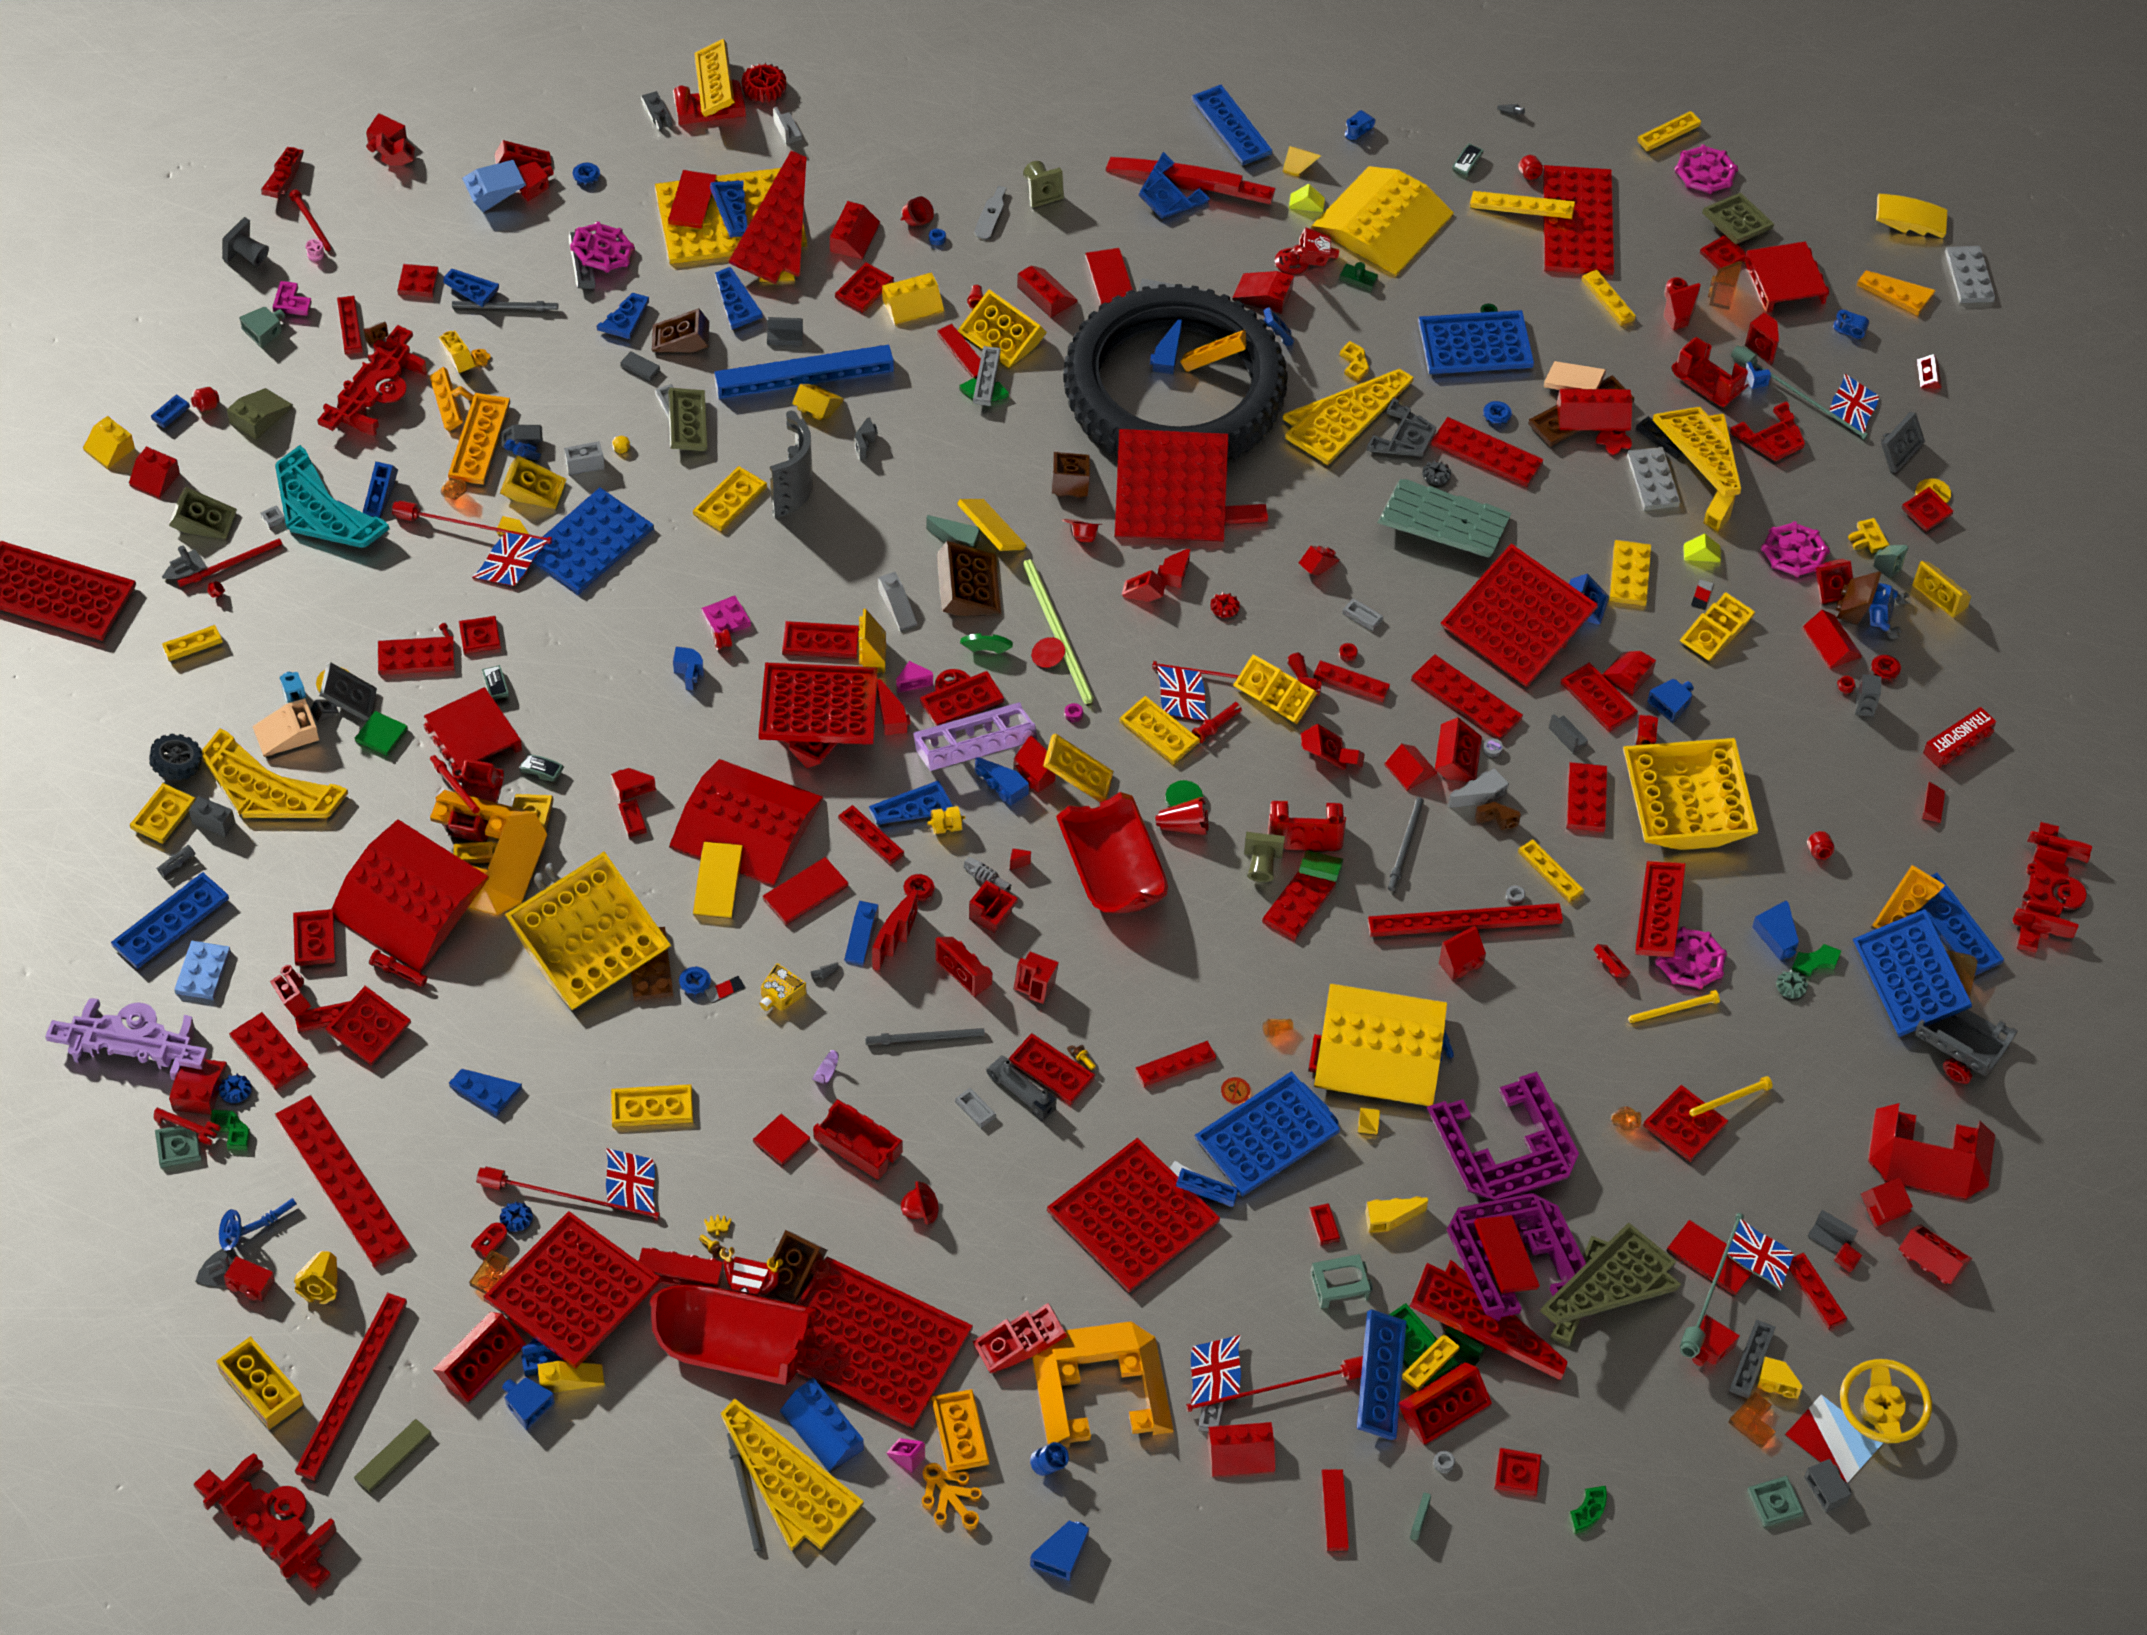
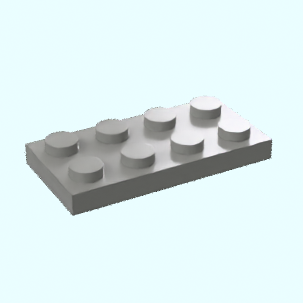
[1945,246,1995,303]
[1627,447,1680,511]

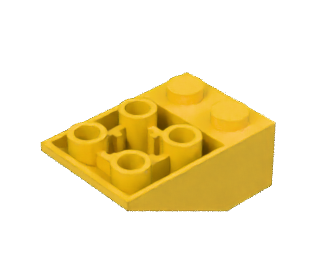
[859,609,886,673]

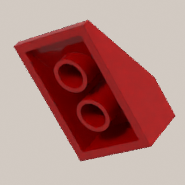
[1232,271,1294,314]
[169,1059,227,1115]

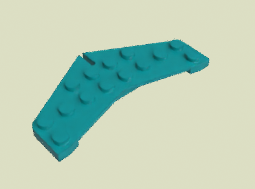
[275,445,390,548]

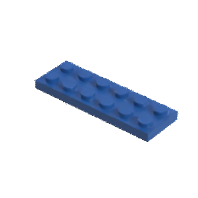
[1192,85,1272,166]
[111,872,229,970]
[1919,873,2004,978]
[1357,1309,1406,1440]

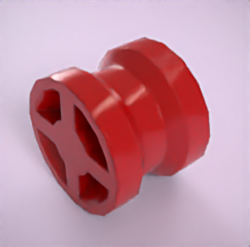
[712,629,732,651]

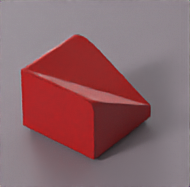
[1339,748,1365,767]

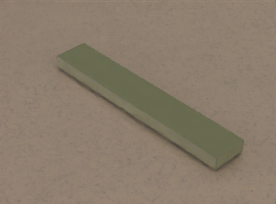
[1550,1236,1608,1346]

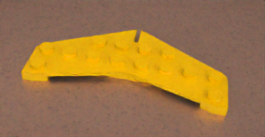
[201,728,348,818]

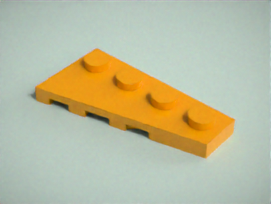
[1857,270,1935,316]
[1871,865,1945,930]

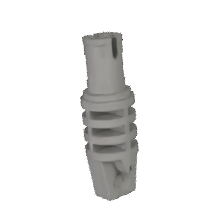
[964,857,1012,893]

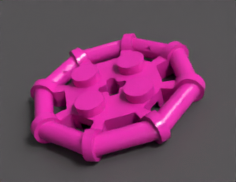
[1674,144,1738,194]
[570,221,635,273]
[1761,521,1830,578]
[1655,926,1727,990]

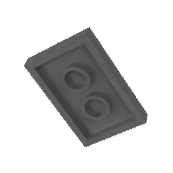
[1881,412,1925,473]
[319,662,377,721]

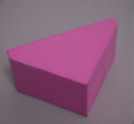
[896,661,933,693]
[886,1438,925,1473]

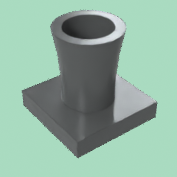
[222,217,269,267]

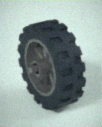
[149,733,202,781]

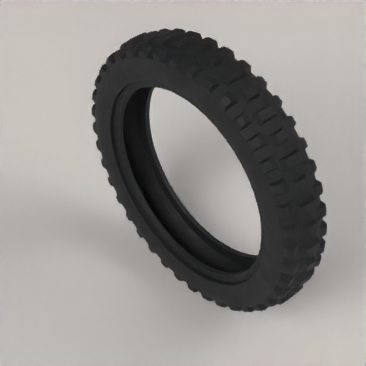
[1063,284,1288,460]

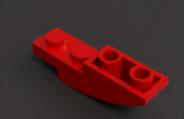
[261,147,304,198]

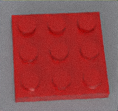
[325,985,411,1066]
[1643,1085,1728,1162]

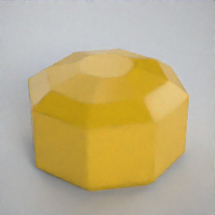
[612,435,630,454]

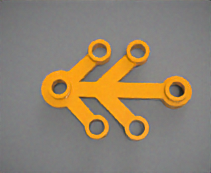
[922,1463,982,1530]

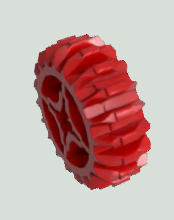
[741,62,787,103]

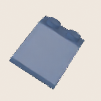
[462,160,526,212]

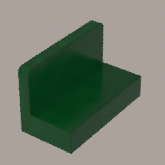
[1445,1326,1485,1366]

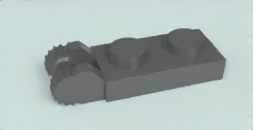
[641,91,672,130]

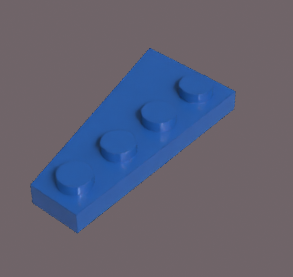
[710,180,747,237]
[715,267,763,330]
[869,780,953,825]

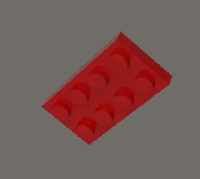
[378,636,454,675]
[1566,762,1607,832]
[1262,871,1336,940]
[229,1012,309,1090]

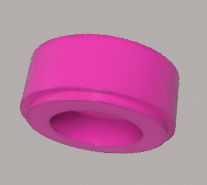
[1064,703,1083,722]

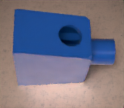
[1647,679,1694,724]
[502,1378,555,1430]

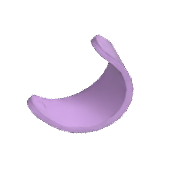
[812,1050,839,1085]

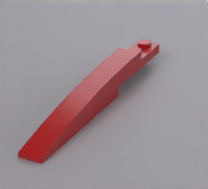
[1106,157,1275,205]

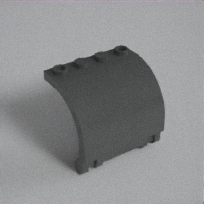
[770,410,813,518]
[1915,1009,2018,1077]

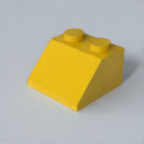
[792,384,844,420]
[83,416,135,469]

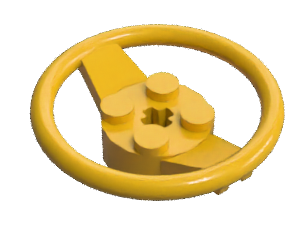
[1840,1359,1932,1444]

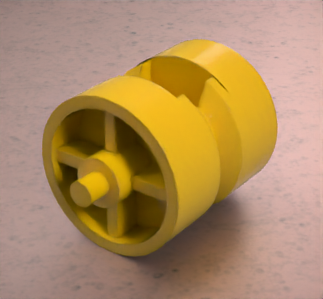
[927,806,966,835]

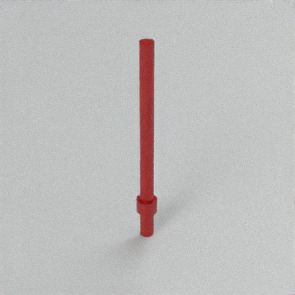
[177,538,282,587]
[430,755,480,814]

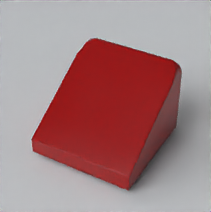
[1010,848,1031,870]

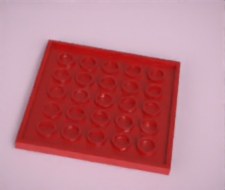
[1114,429,1228,542]
[1440,543,1598,688]
[759,662,878,745]
[1047,1137,1220,1293]
[483,1211,661,1369]

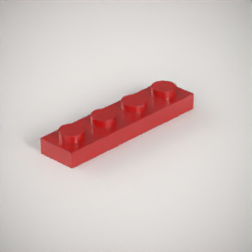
[1313,660,1390,702]
[1135,1040,1216,1087]

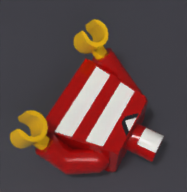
[719,1247,783,1298]

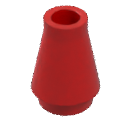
[967,285,983,309]
[1287,652,1309,680]

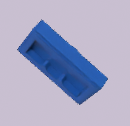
[151,394,190,428]

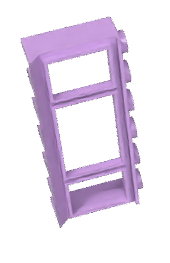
[913,702,1037,771]

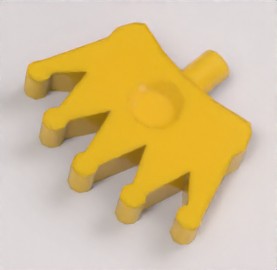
[704,1214,732,1236]

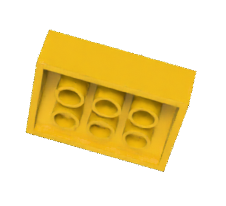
[958,289,1047,369]

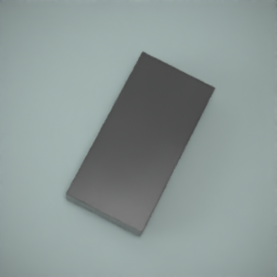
[620,351,660,381]

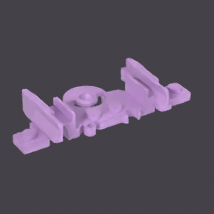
[45,998,208,1080]

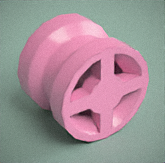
[305,239,325,262]

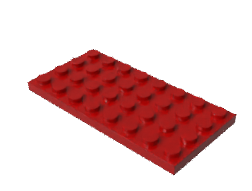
[1543,165,1614,275]
[0,541,136,641]

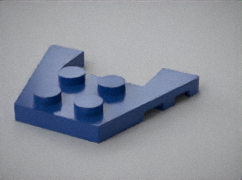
[1138,152,1210,219]

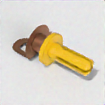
[1067,1045,1096,1070]
[699,1234,729,1258]

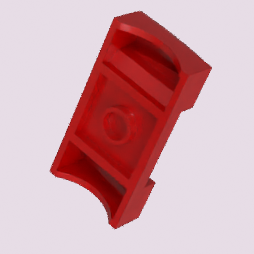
[673,79,746,125]

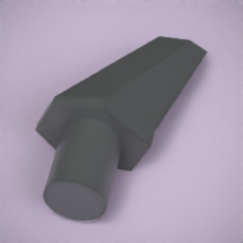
[1497,104,1525,115]
[810,962,839,979]

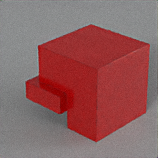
[969,880,1018,933]
[1013,952,1059,1004]
[1860,1177,1913,1228]

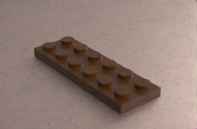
[1528,375,1634,447]

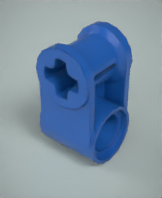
[1345,110,1376,140]
[1833,310,1869,339]

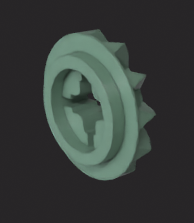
[1776,969,1808,998]

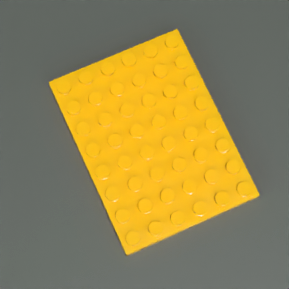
[655,168,807,264]

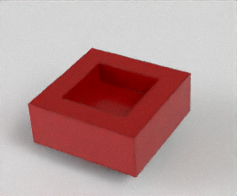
[1833,1243,1862,1273]

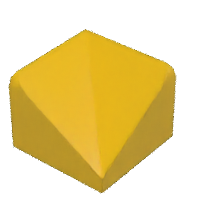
[1358,1108,1380,1135]

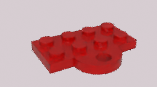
[920,669,1004,726]

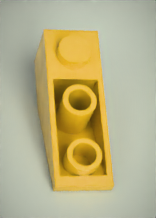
[439,330,475,373]
[1365,1196,1428,1233]

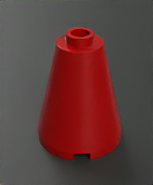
[1155,797,1209,835]

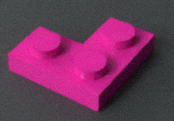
[272,281,312,316]

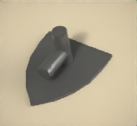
[162,545,207,579]
[195,1248,238,1287]

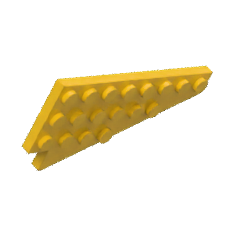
[1283,368,1414,465]
[1653,407,1741,497]
[721,1398,864,1551]

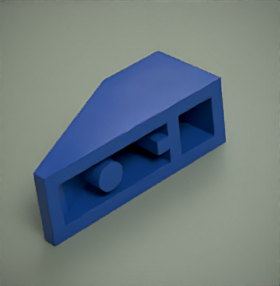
[1150,319,1182,375]
[362,461,398,518]
[844,900,879,965]

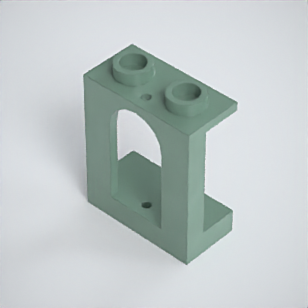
[1311,1254,1373,1309]

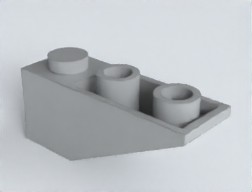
[1448,768,1509,808]

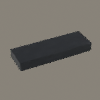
[1636,416,1683,459]

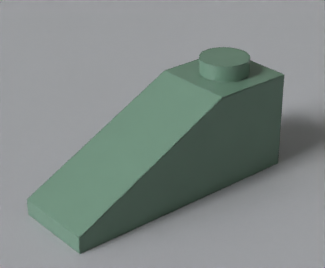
[926,515,980,549]

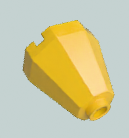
[294,1251,338,1304]

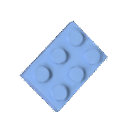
[174,940,231,1000]

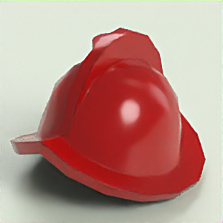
[901,1181,939,1225]

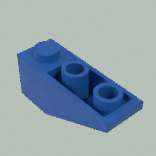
[974,757,1029,806]

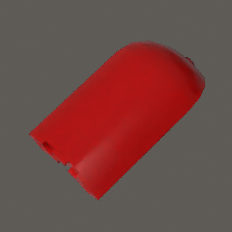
[1056,792,1168,914]
[650,1285,816,1385]

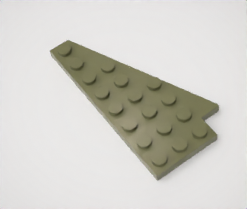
[1540,1222,1681,1325]

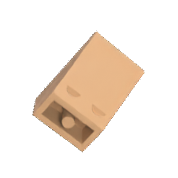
[252,698,319,757]

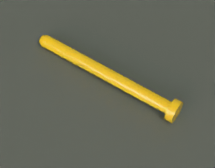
[1628,990,1720,1023]
[1689,1076,1773,1116]

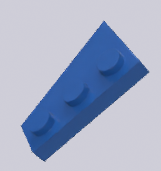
[443,268,499,308]
[596,293,649,339]
[449,1068,522,1116]

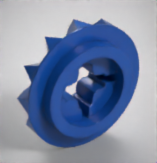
[572,163,600,185]
[1483,401,1512,426]
[679,967,711,996]
[219,1073,252,1103]
[499,1201,533,1232]

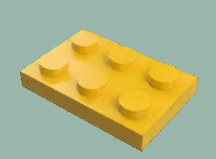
[130,783,195,844]

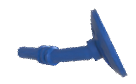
[219,1198,297,1251]

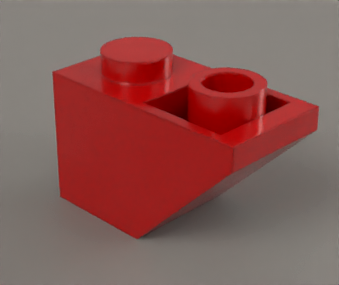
[1298,546,1340,575]

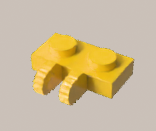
[1848,518,1889,554]

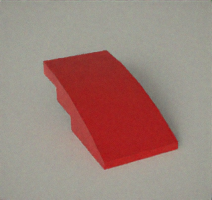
[872,889,918,971]
[973,1303,1068,1374]

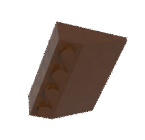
[937,541,1001,616]

